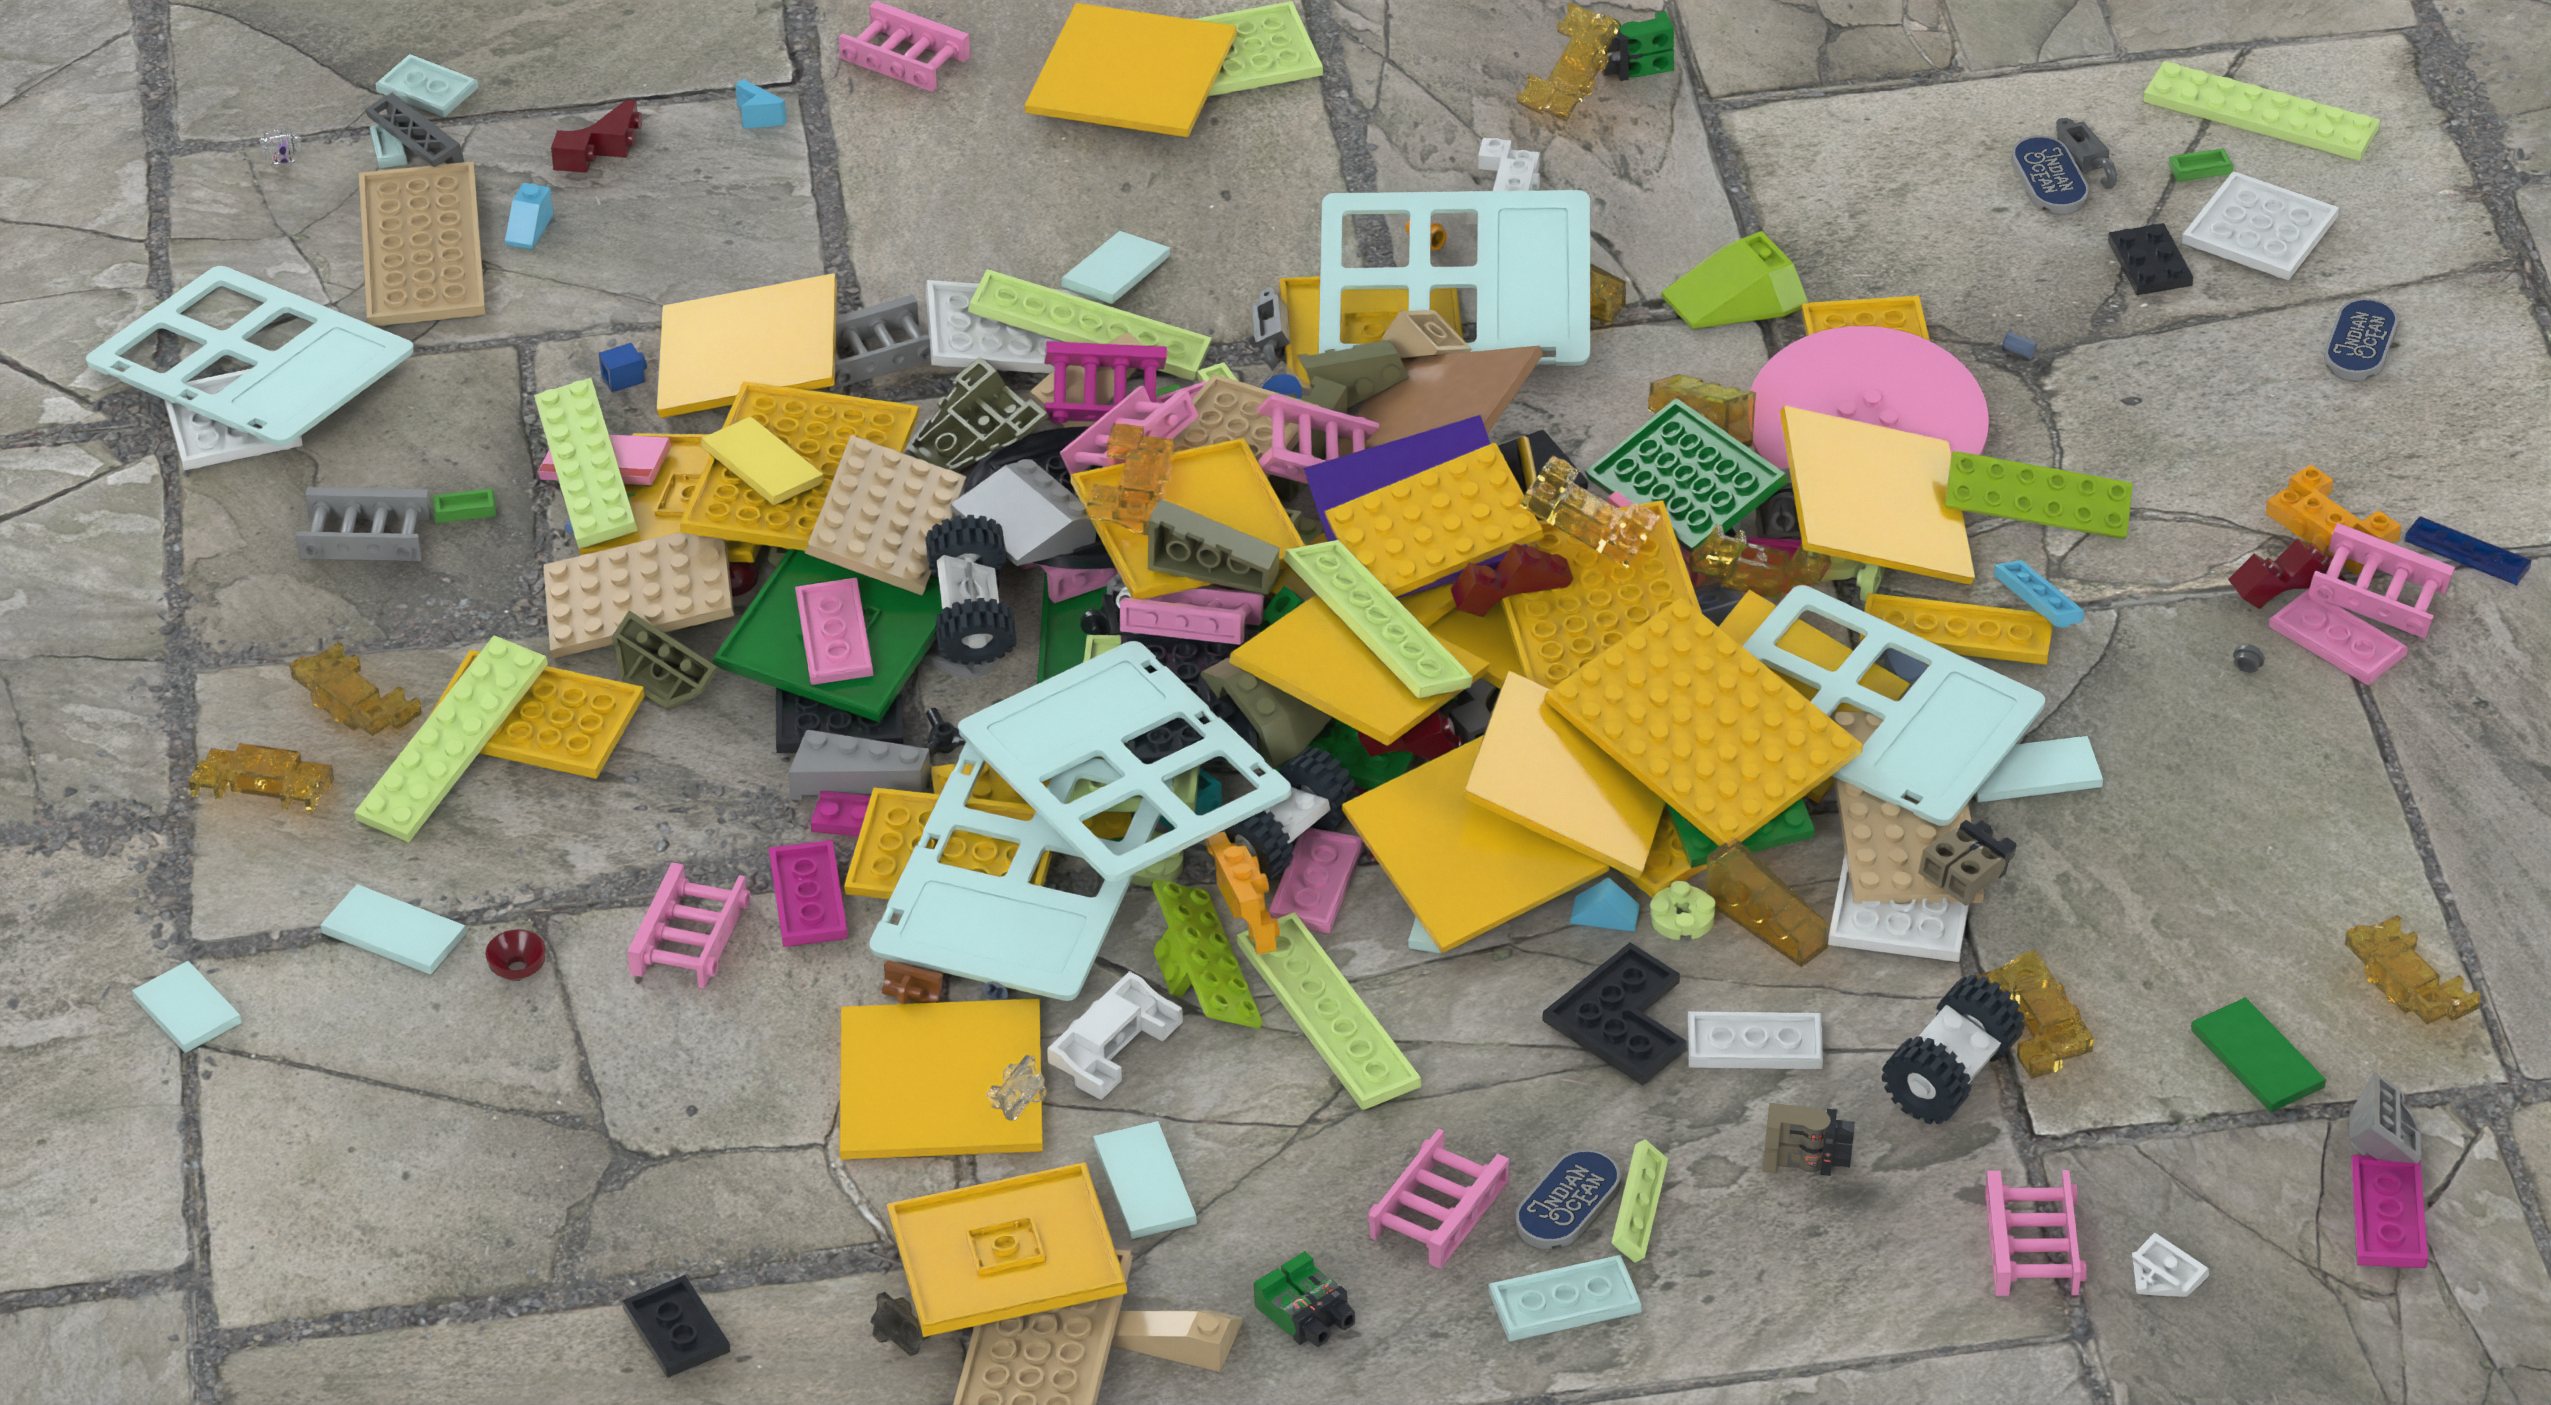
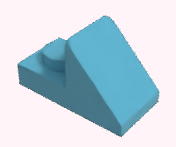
[735,79,787,128]

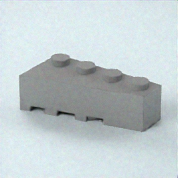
[788,730,931,800]

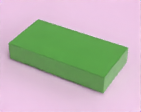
[2168,148,2233,182]
[433,488,496,523]

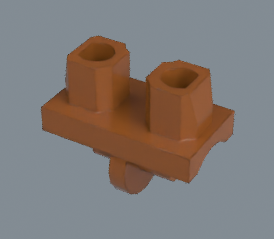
[882,960,944,1004]

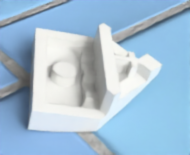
[2132,1233,2209,1297]

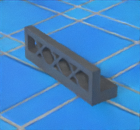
[365,92,464,167]

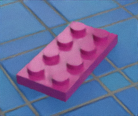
[769,840,848,947]
[2350,1155,2428,1268]

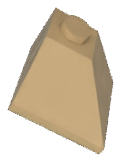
[1382,310,1472,358]

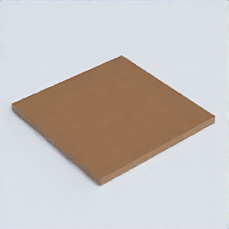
[1325,345,1543,460]

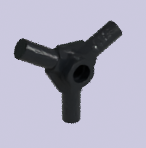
[923,708,966,758]

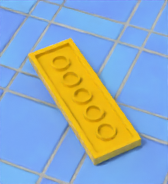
[1860,593,2053,665]

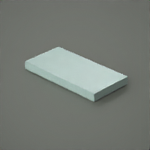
[1061,231,1170,304]
[1974,736,2103,802]
[320,884,467,975]
[1093,1121,1197,1239]
[1489,1255,1642,1342]

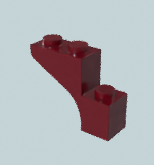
[551,100,642,173]
[2228,538,2346,609]
[1450,543,1574,617]
[1357,709,1465,761]

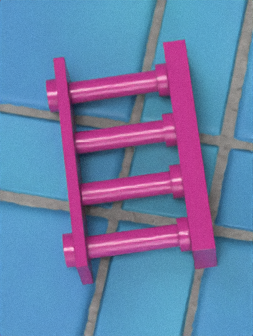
[1044,341,1167,424]

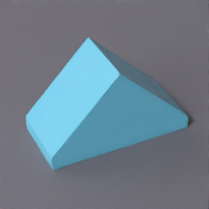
[1570,877,1640,932]

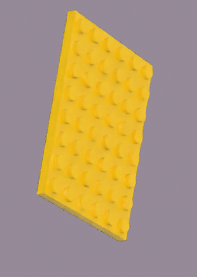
[680,381,919,551]
[1495,500,1702,689]
[1545,597,1864,852]

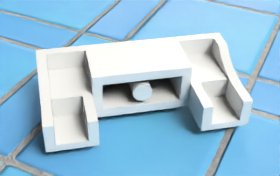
[1465,138,1540,224]
[1047,971,1183,1100]

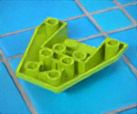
[1661,231,1808,329]

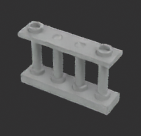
[828,295,931,390]
[296,487,431,561]

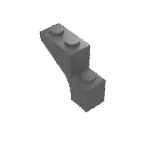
[1449,678,1501,744]

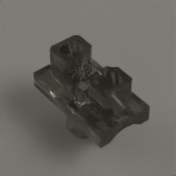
[870,1292,931,1356]

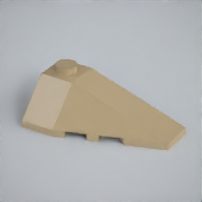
[1030,332,1144,428]
[1111,1310,1243,1372]

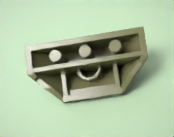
[612,611,719,710]

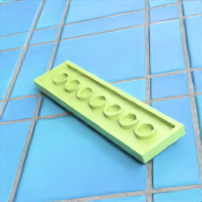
[2143,61,2380,161]
[968,269,1212,381]
[534,378,638,549]
[1284,540,1473,698]
[354,635,548,842]
[1237,912,1421,1111]

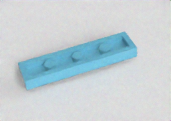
[1994,560,2084,628]

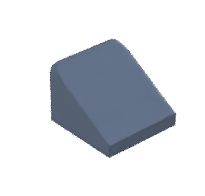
[1884,648,1926,683]

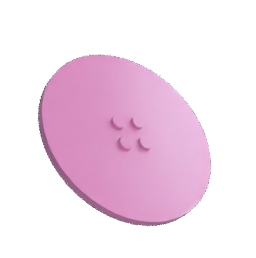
[1746,326,1989,469]

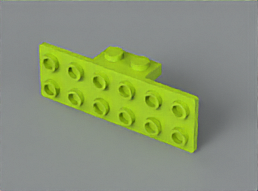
[1945,451,2133,539]
[1151,879,1263,1029]

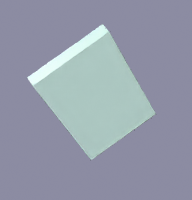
[376,54,478,118]
[132,961,242,1053]

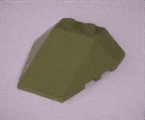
[906,357,1049,472]
[1201,658,1332,770]

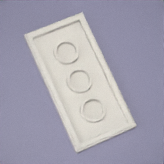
[1688,1011,1823,1069]

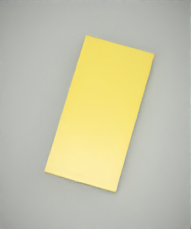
[701,416,823,505]

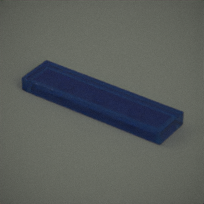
[2405,516,2532,586]

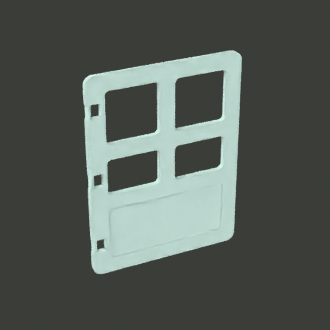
[1319,190,1590,366]
[86,266,414,446]
[1742,585,2045,826]
[958,641,1291,881]
[869,742,1173,1001]

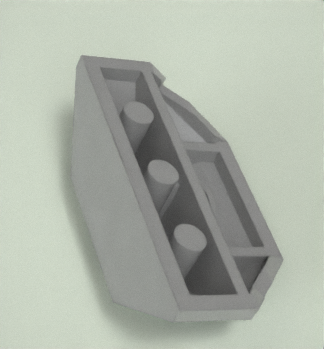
[2349,1072,2421,1164]

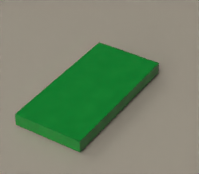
[2191,997,2326,1113]

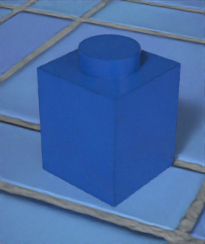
[598,342,647,393]

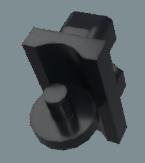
[1080,594,1133,635]

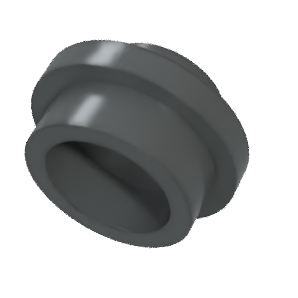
[2233,644,2265,673]

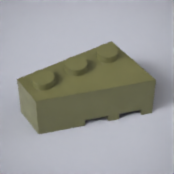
[1298,340,1409,408]

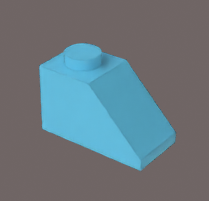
[505,183,553,250]

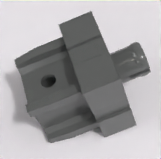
[1755,468,1801,539]

